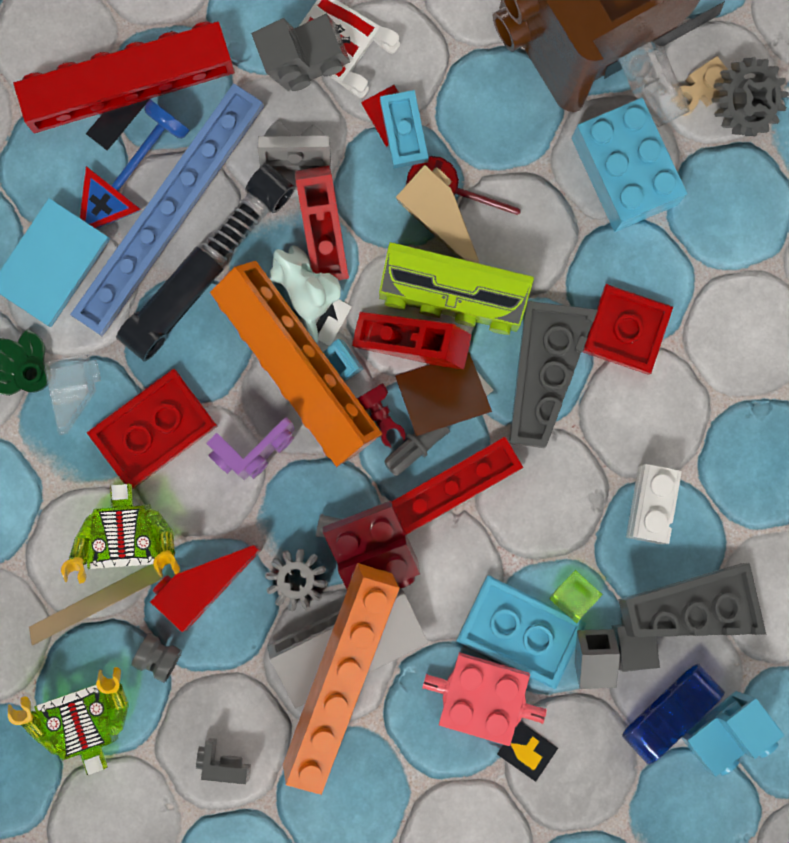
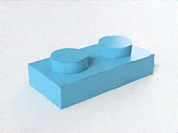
[380,90,428,169]

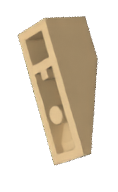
[396,165,480,264]

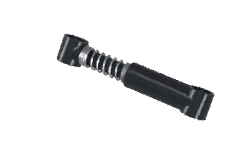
[116,163,295,362]

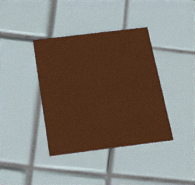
[395,352,492,436]

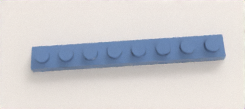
[70,83,264,337]

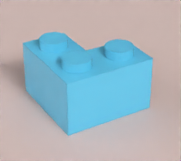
[680,691,785,777]

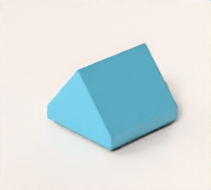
[323,339,364,382]

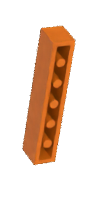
[210,260,382,467]
[283,563,399,795]

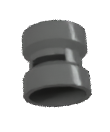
[131,633,182,683]

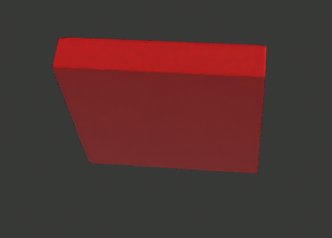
[582,284,673,375]

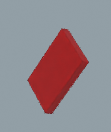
[87,369,218,491]

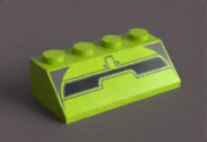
[379,242,534,335]

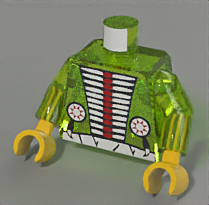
[61,484,180,584]
[8,667,129,775]

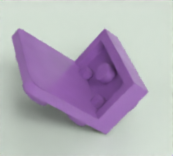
[206,417,295,480]

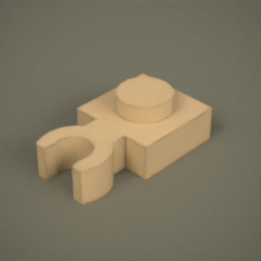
[670,56,728,116]

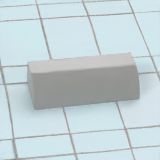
[268,588,429,709]

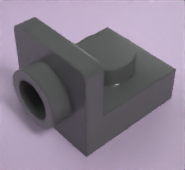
[196,738,251,785]

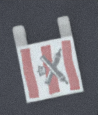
[299,0,400,99]

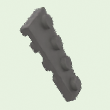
[509,301,598,448]
[618,563,767,637]

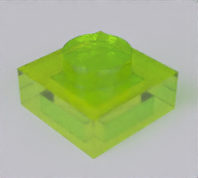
[549,570,603,624]

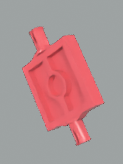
[422,652,547,746]

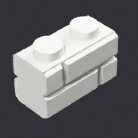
[626,464,682,544]

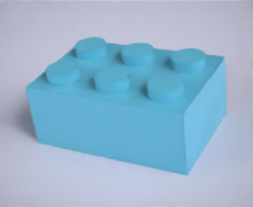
[571,97,687,232]

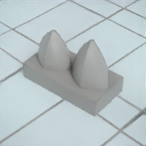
[257,120,331,171]

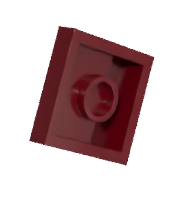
[323,500,420,590]

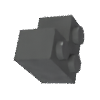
[251,13,350,91]

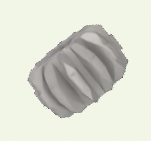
[265,549,328,611]

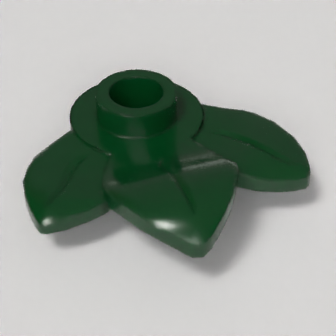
[0,329,51,396]

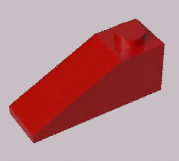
[295,165,349,280]
[352,312,472,370]
[150,545,262,632]

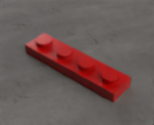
[392,436,524,535]

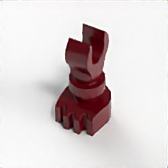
[357,383,406,448]

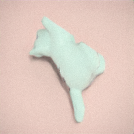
[268,245,341,343]

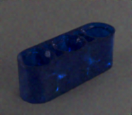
[622,664,725,765]

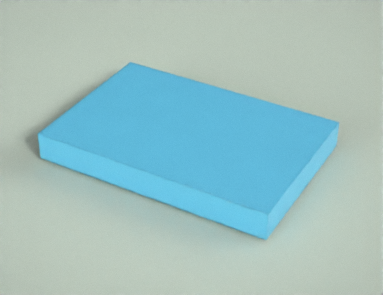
[0,198,110,327]
[456,575,587,690]

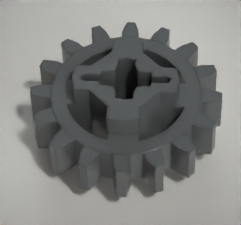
[712,57,789,136]

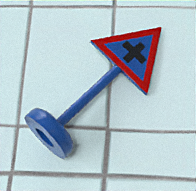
[80,99,190,229]

